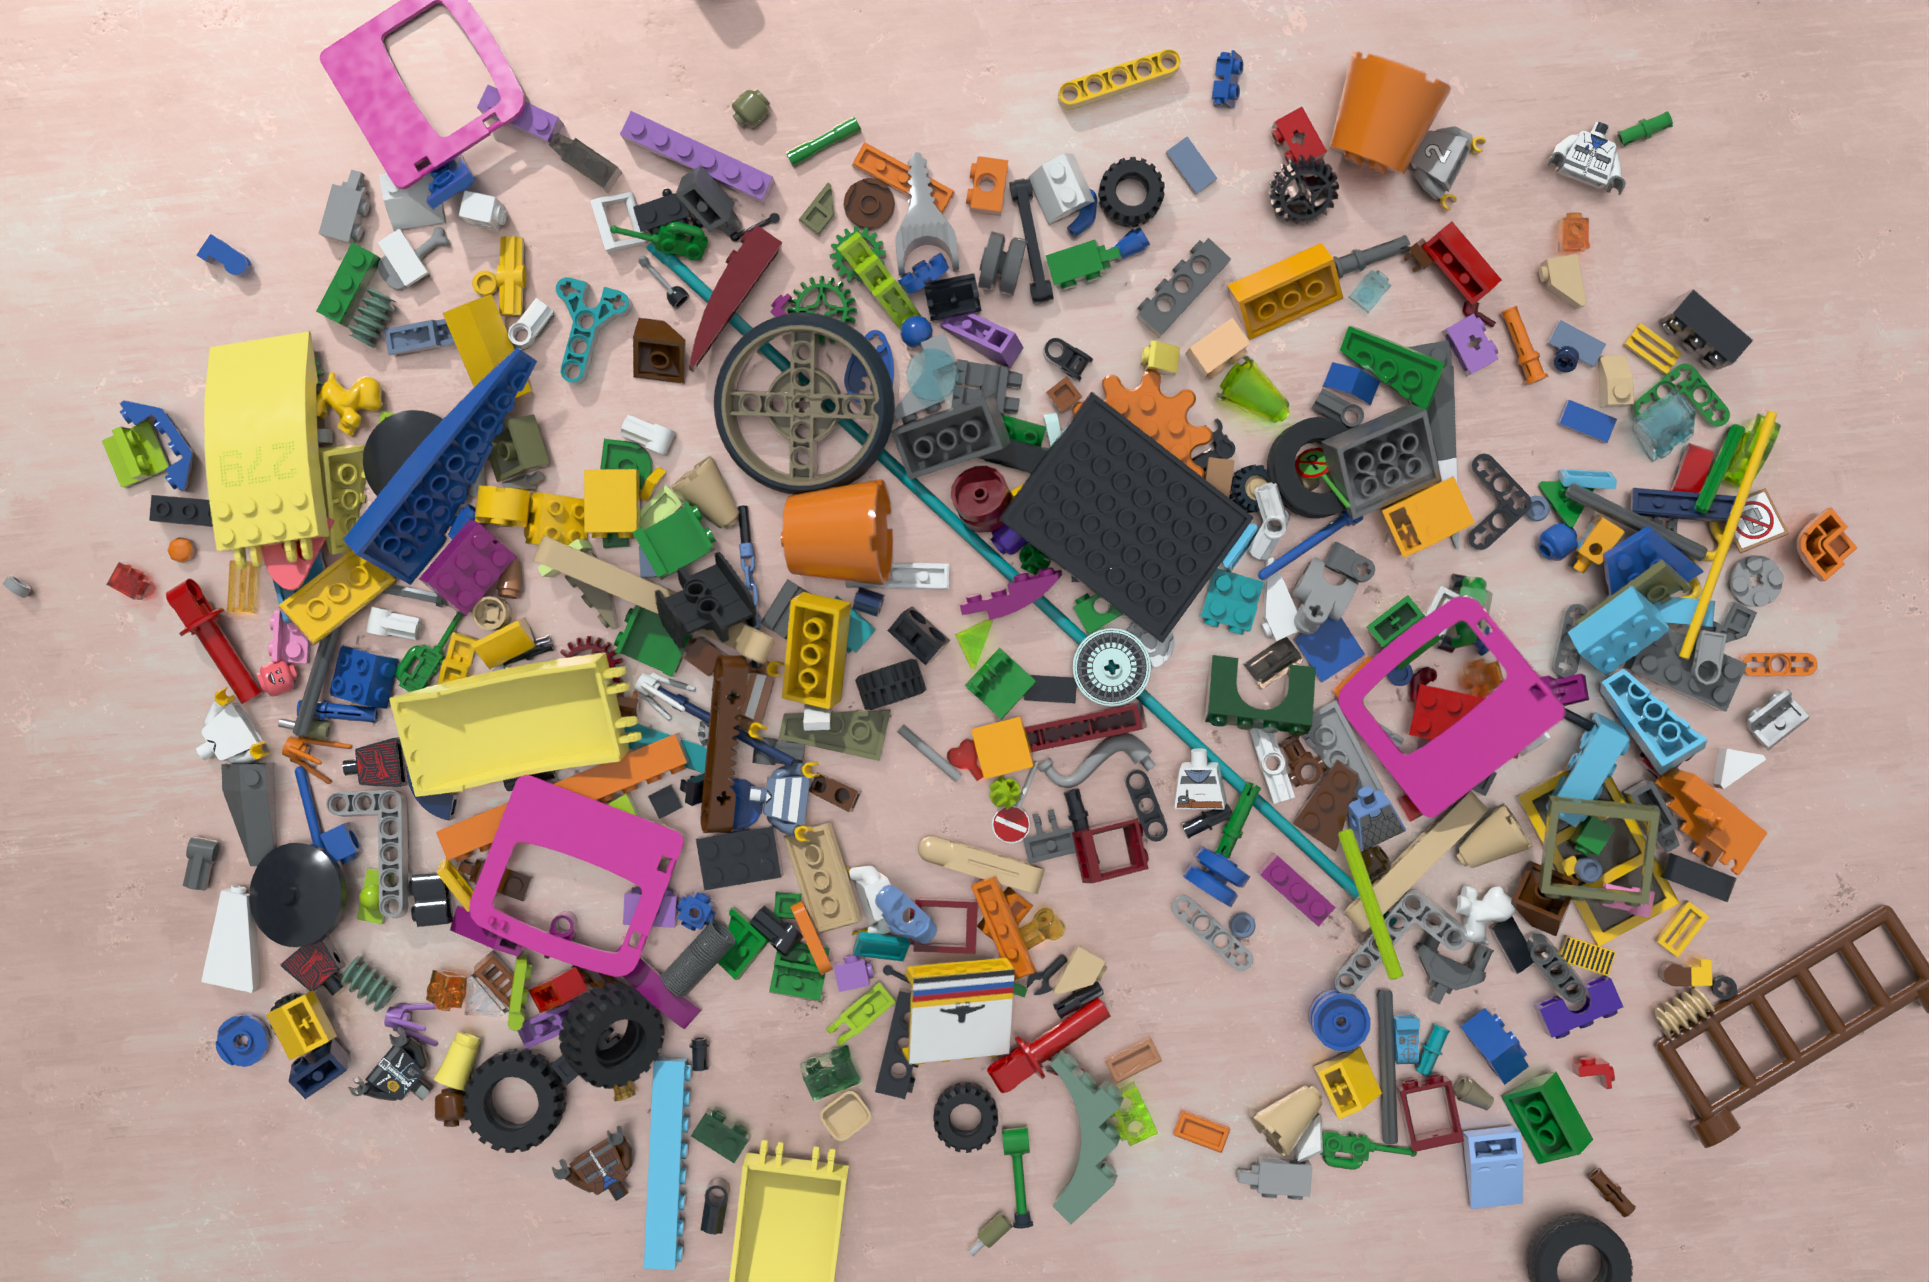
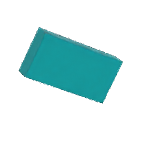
[853,932,910,962]

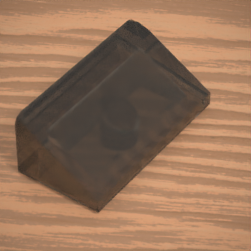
[1243,637,1303,690]

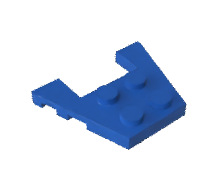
[1603,526,1703,597]

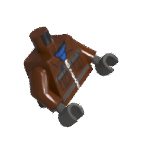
[552,1126,633,1201]

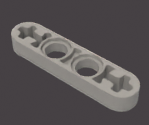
[1171,895,1253,971]

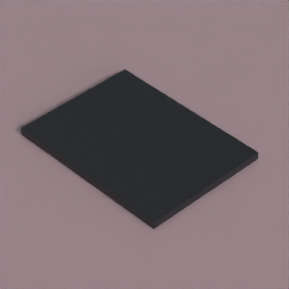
[998,392,1254,643]

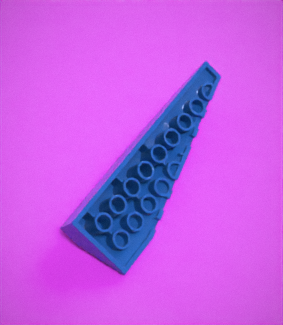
[343,347,537,585]

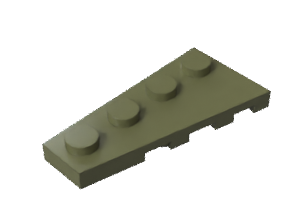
[778,710,891,761]

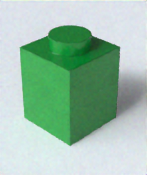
[1570,815,1615,856]

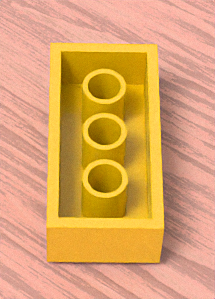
[782,592,851,709]

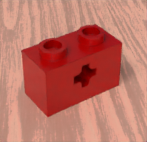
[1271,106,1327,165]
[528,967,588,1013]

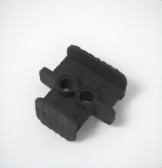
[655,552,757,649]

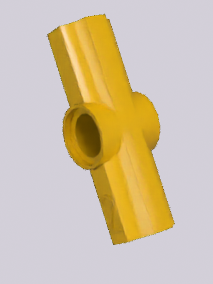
[496,236,526,317]

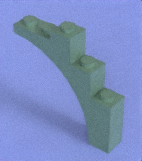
[1050,1050,1124,1224]

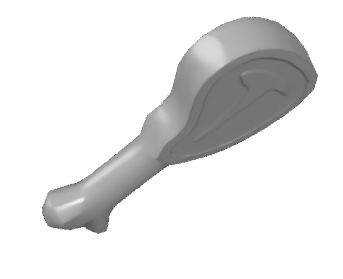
[378,227,449,291]

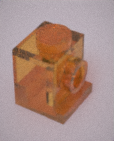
[1558,212,1590,252]

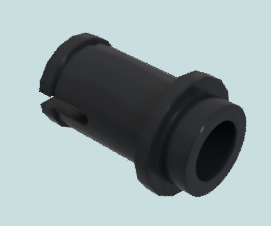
[689,1037,710,1071]

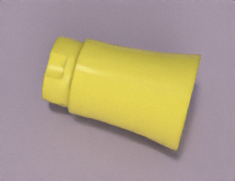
[433,1031,481,1091]

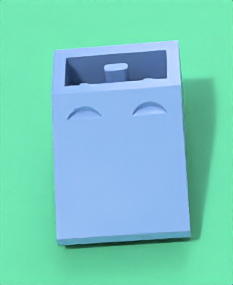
[1462,1126,1523,1209]

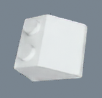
[1028,153,1095,224]

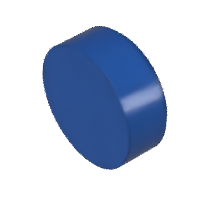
[1386,664,1413,686]

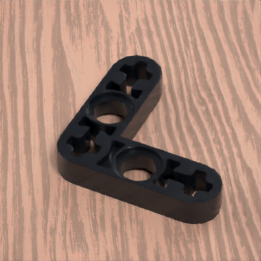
[1469,453,1532,550]

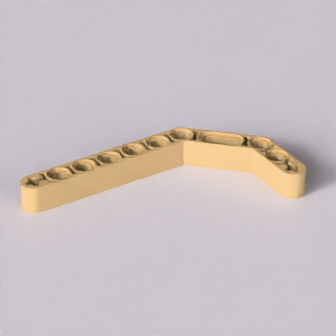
[533,536,775,664]

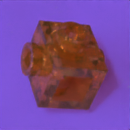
[1461,658,1504,697]
[426,970,468,1011]

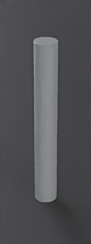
[897,724,962,782]

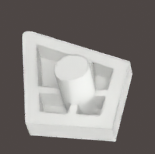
[1293,1114,1323,1163]

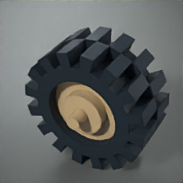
[1229,464,1269,513]

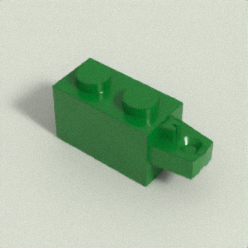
[1045,239,1122,290]

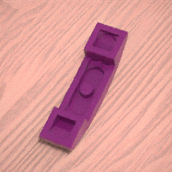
[615,944,702,1029]

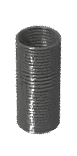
[661,921,736,998]

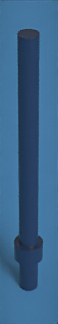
[658,686,795,767]

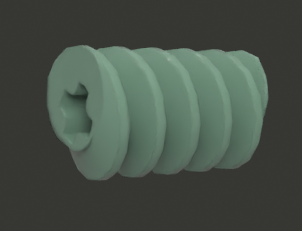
[347,288,396,348]
[341,955,399,1012]

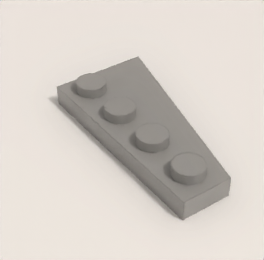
[1302,700,1385,800]

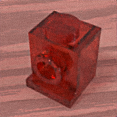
[106,562,153,600]

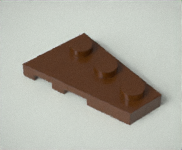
[1293,760,1359,852]

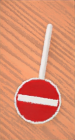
[992,761,1038,844]

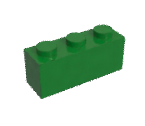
[316,242,381,327]

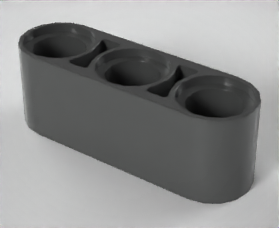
[1527,934,1586,1003]

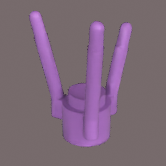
[384,1003,452,1046]

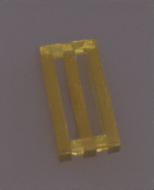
[227,560,258,613]

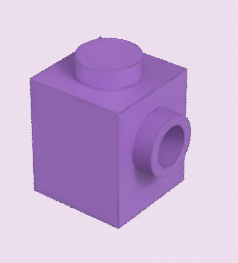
[834,955,874,992]

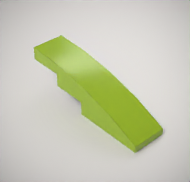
[837,232,921,331]

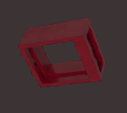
[1072,818,1149,883]
[909,897,978,954]
[1396,1074,1464,1152]

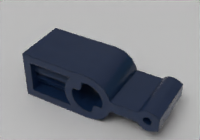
[852,587,886,617]

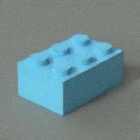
[1568,586,1670,675]

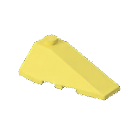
[318,445,366,555]

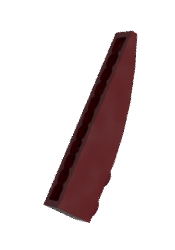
[689,225,782,372]
[1025,702,1147,752]

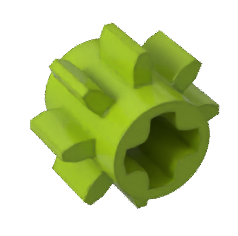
[989,776,1021,810]

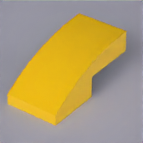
[437,632,479,684]

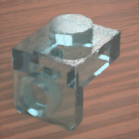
[1348,270,1391,313]

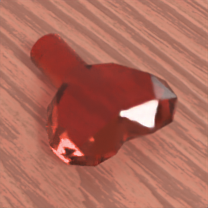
[947,739,983,781]

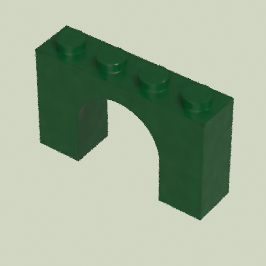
[1205,655,1316,736]

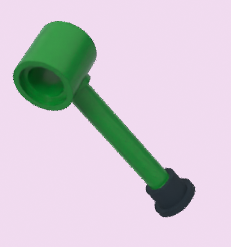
[1002,1127,1033,1229]

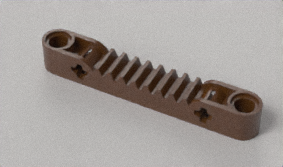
[700,655,748,833]

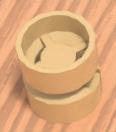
[472,597,513,630]

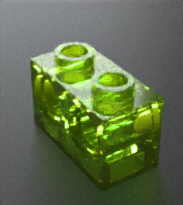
[1110,1082,1158,1146]

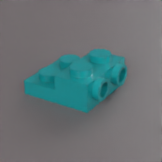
[1199,568,1264,635]

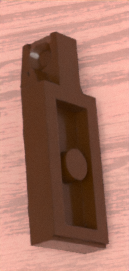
[458,858,533,901]

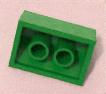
[1502,1071,1593,1164]

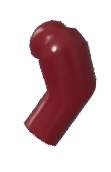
[1409,667,1437,701]

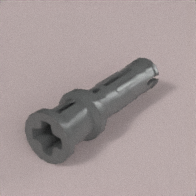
[1333,235,1410,279]

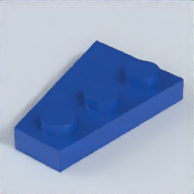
[427,154,476,210]

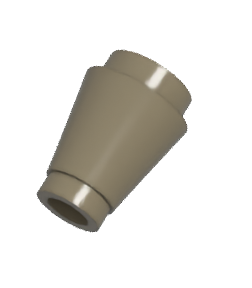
[1453,1077,1494,1110]

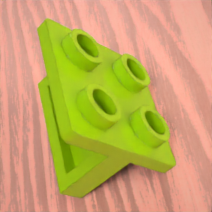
[102,421,169,488]

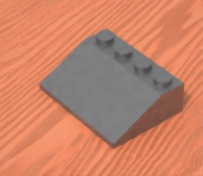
[1321,404,1441,520]

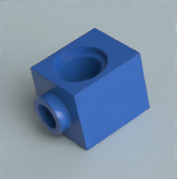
[320,822,363,864]

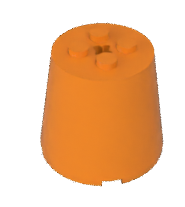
[1330,51,1451,175]
[781,480,893,585]

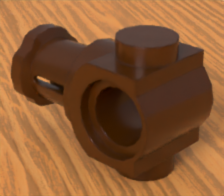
[1278,735,1327,788]

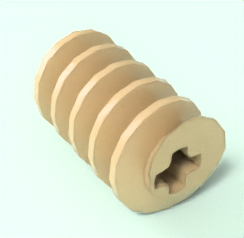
[1654,986,1715,1040]

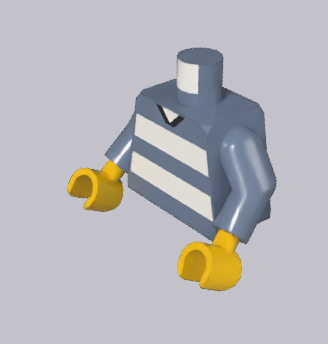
[749,761,820,842]

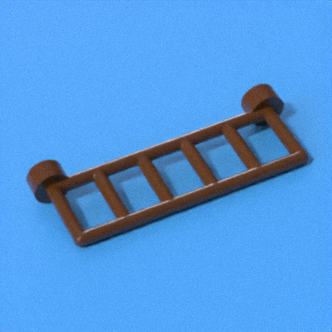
[1657,905,1929,1148]

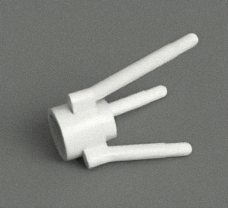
[634,672,696,721]

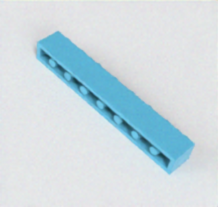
[644,1056,692,1270]

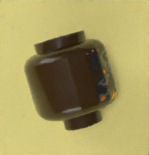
[1350,845,1390,882]

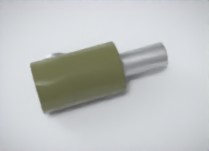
[278,718,331,741]
[967,1212,1013,1256]

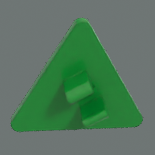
[1538,481,1595,529]

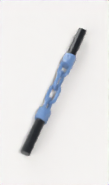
[738,505,762,668]

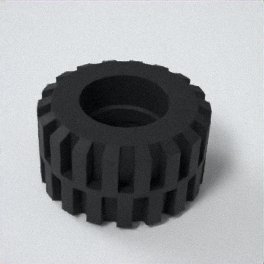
[1098,157,1165,227]
[855,659,926,710]
[933,1082,998,1153]

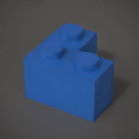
[1460,1008,1529,1085]

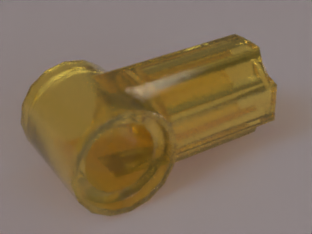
[1019,908,1066,950]

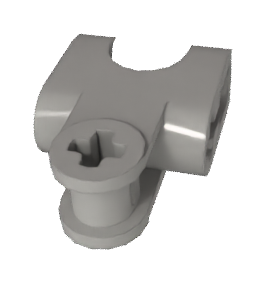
[1292,557,1358,635]

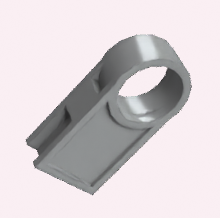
[1691,630,1727,684]

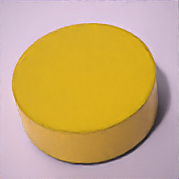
[472,270,499,297]

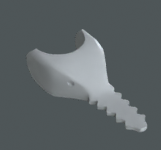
[896,152,959,276]

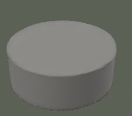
[3,575,31,598]

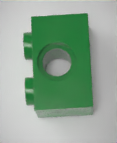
[1072,593,1123,634]

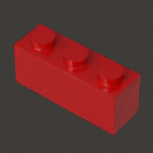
[1422,221,1502,306]

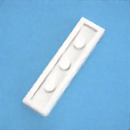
[846,563,949,590]

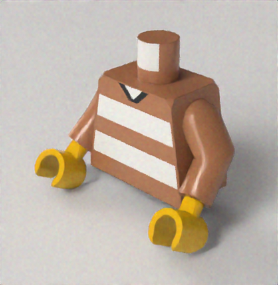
[712,661,785,740]

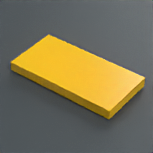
[279,549,396,646]

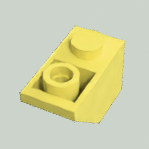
[1141,340,1180,376]

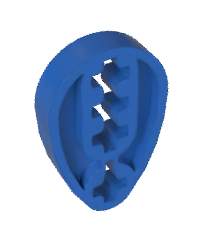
[844,330,894,404]

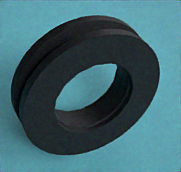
[1267,417,1350,518]

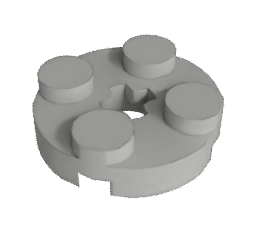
[1728,555,1784,607]

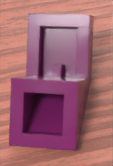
[1529,673,1589,706]

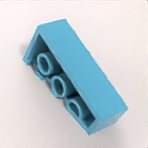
[1600,669,1708,775]
[1546,712,1630,827]

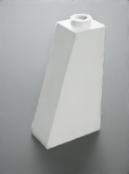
[201,885,260,993]

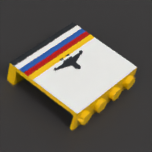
[902,958,1015,1065]

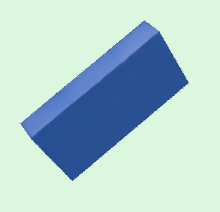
[1558,400,1617,443]

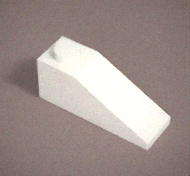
[1261,557,1299,641]

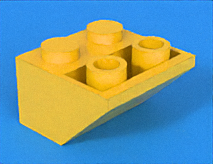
[266,990,337,1060]
[1313,1046,1382,1120]

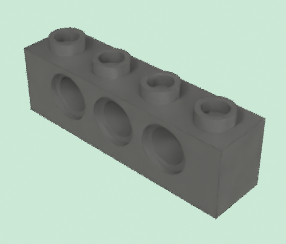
[1136,238,1231,338]

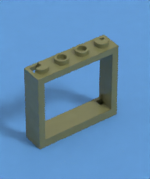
[1539,795,1660,907]

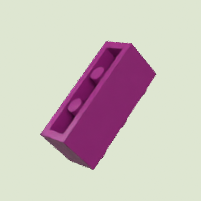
[1257,853,1336,927]

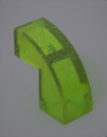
[1723,413,1781,487]

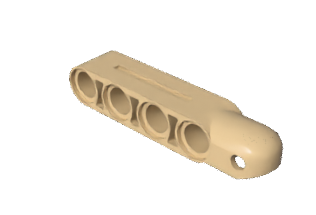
[918,836,1045,894]

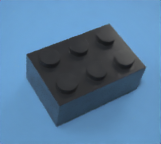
[1659,289,1753,370]
[696,825,784,891]

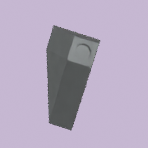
[221,762,277,867]

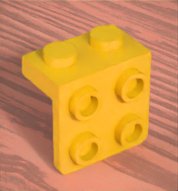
[524,492,587,545]

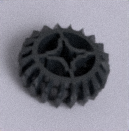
[1268,154,1339,225]

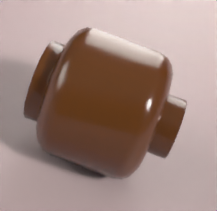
[435,1089,466,1127]

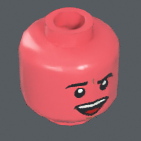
[257,659,298,697]

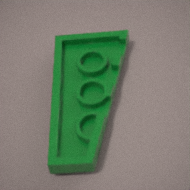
[1340,325,1447,412]

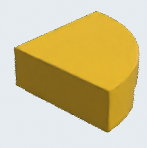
[640,467,667,502]

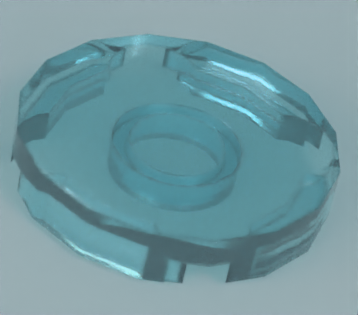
[906,348,958,401]

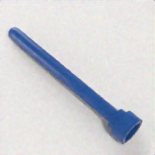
[1258,509,1363,580]
[295,766,325,850]

